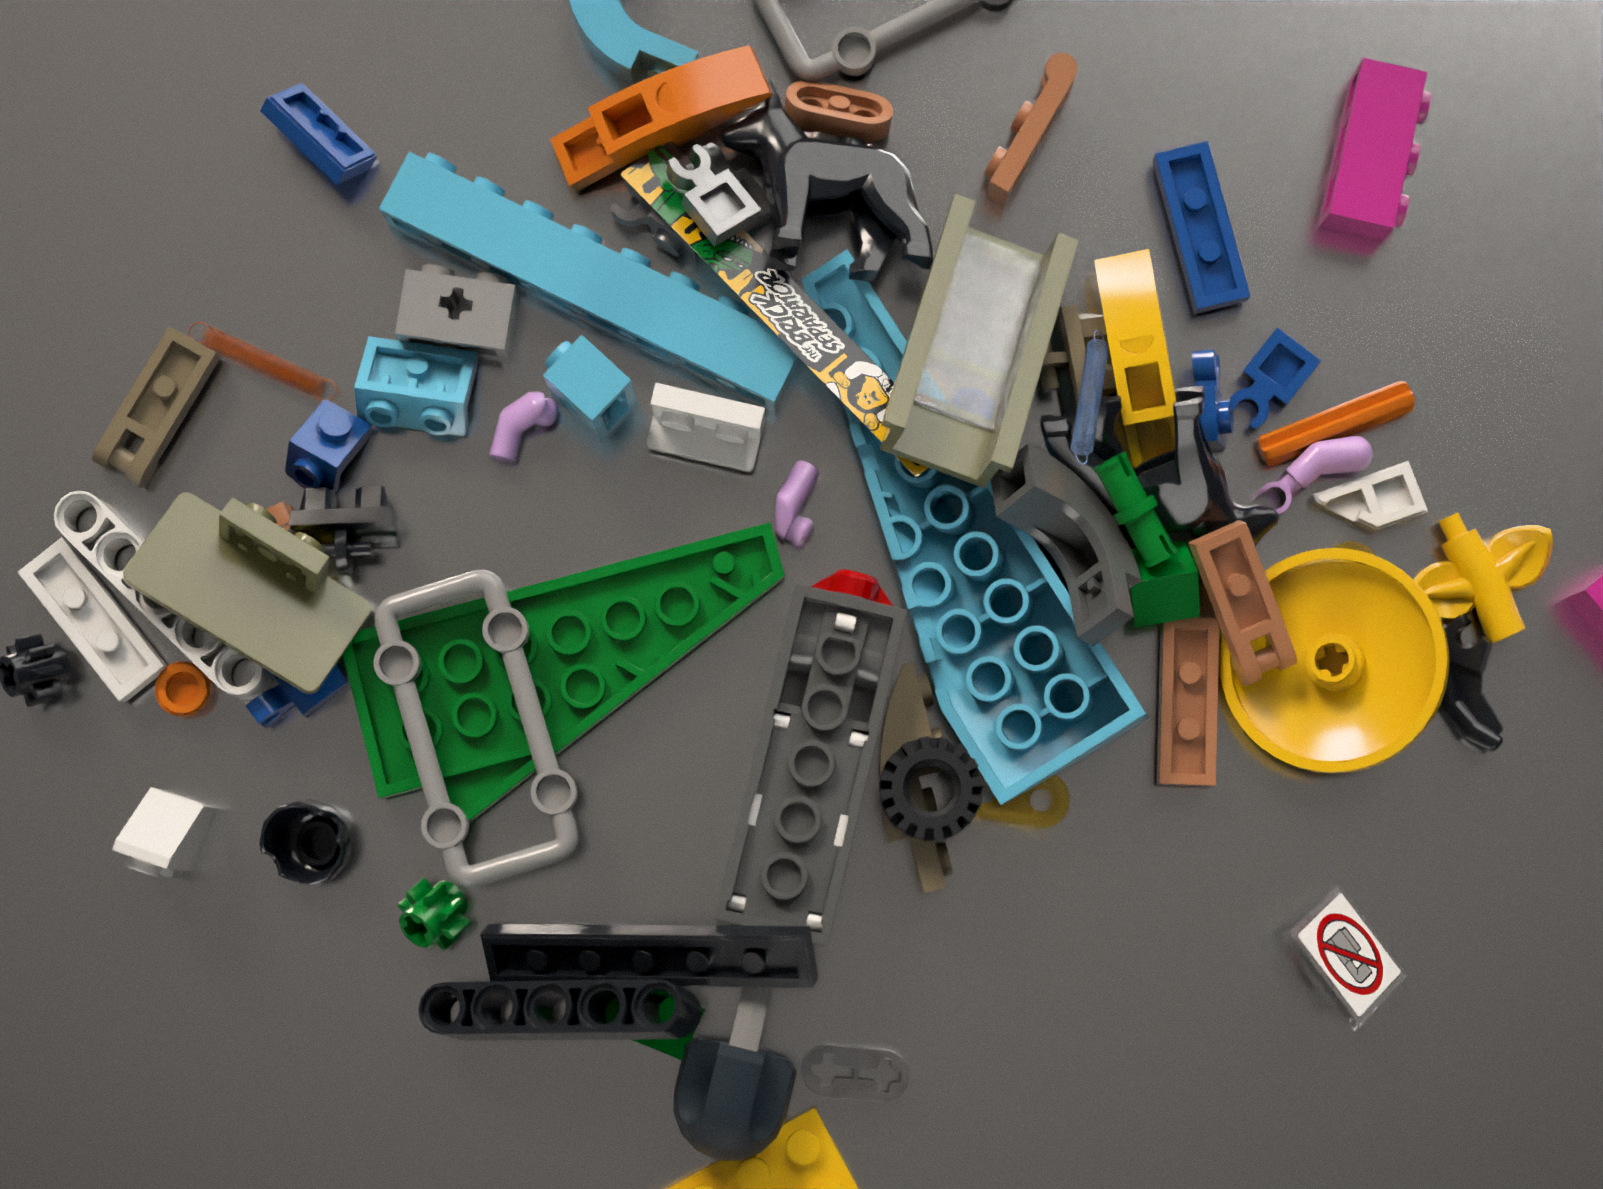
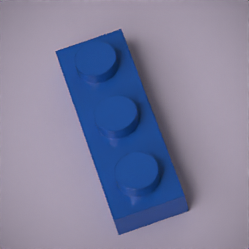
[1152,141,1251,314]

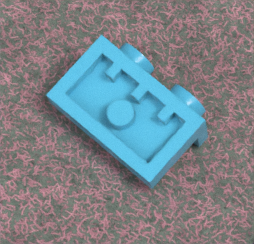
[354,336,478,436]

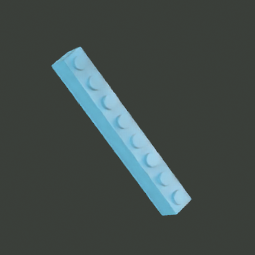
[379,151,801,412]

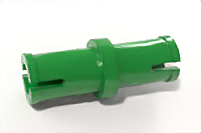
[1093,452,1178,569]

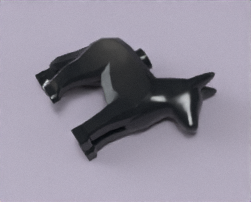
[720,79,933,282]
[1040,385,1279,547]

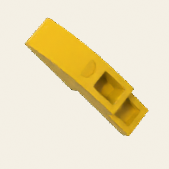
[1094,249,1176,467]

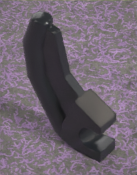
[1441,614,1503,751]

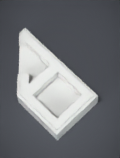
[1310,461,1428,533]

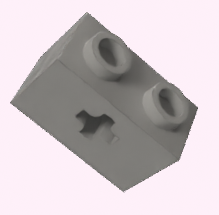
[395,264,521,361]

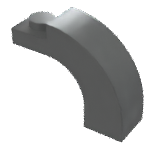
[991,443,1141,646]

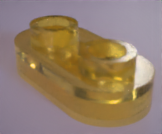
[975,770,1070,829]

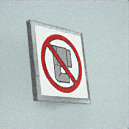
[1283,884,1408,1030]

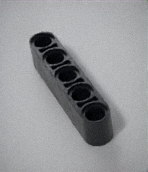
[418,979,701,1041]

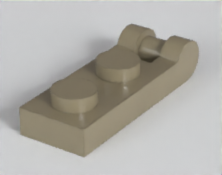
[92,326,221,488]

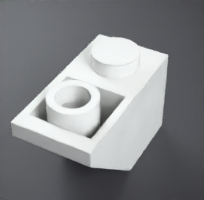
[112,787,216,878]

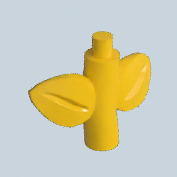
[1413,512,1553,643]

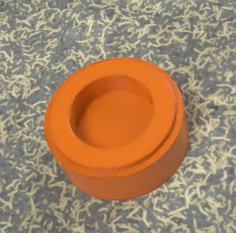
[155,661,215,718]

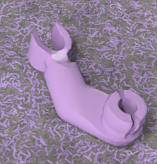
[1258,436,1373,514]

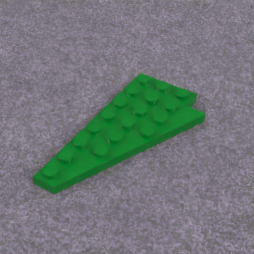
[343,522,785,823]

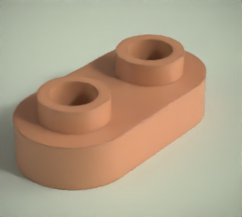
[784,80,893,144]

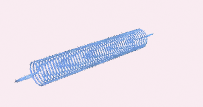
[1071,330,1109,465]

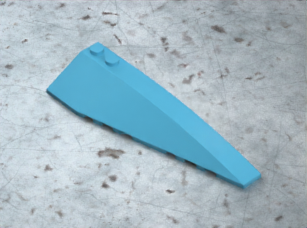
[801,249,1150,805]

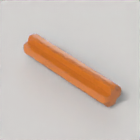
[1258,381,1415,466]

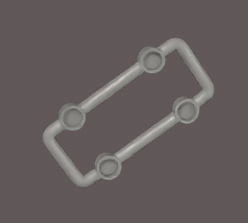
[754,0,1009,81]
[373,569,578,888]

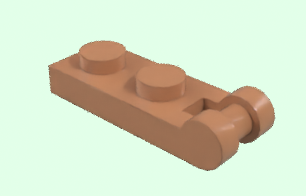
[983,53,1078,207]
[1188,520,1297,686]

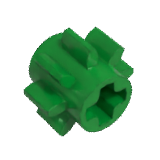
[397,877,470,951]

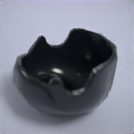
[259,799,352,886]

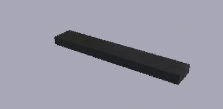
[480,924,818,988]

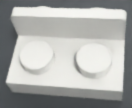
[647,383,766,472]

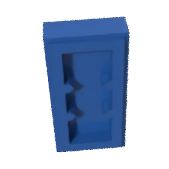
[260,83,377,185]

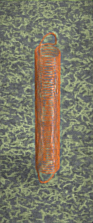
[189,322,337,401]

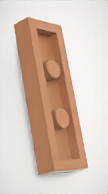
[1157,617,1220,787]

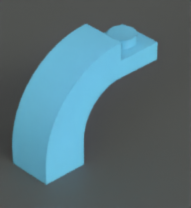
[569,0,699,85]

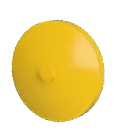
[1219,548,1449,774]

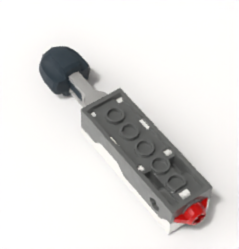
[673,569,907,1161]

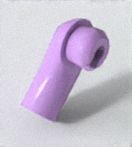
[489,391,558,463]
[774,460,820,547]

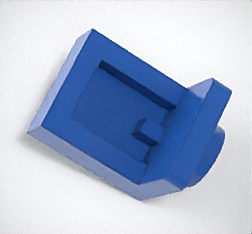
[285,399,372,493]

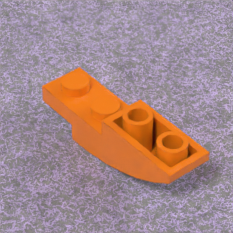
[550,45,773,191]

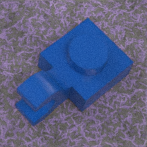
[246,665,350,727]

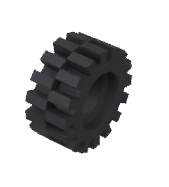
[879,736,984,842]

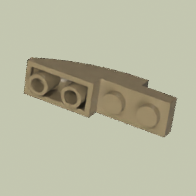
[878,662,953,894]

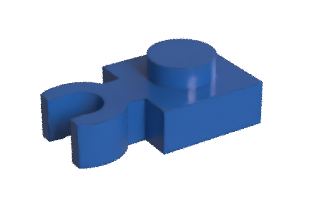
[1229,327,1322,430]
[1192,349,1234,451]

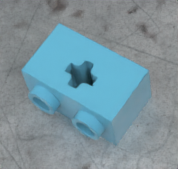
[543,335,638,442]

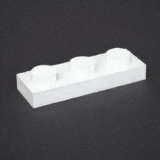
[18,537,167,703]

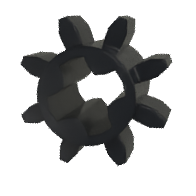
[0,633,70,707]

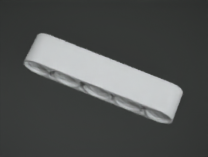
[54,491,273,700]

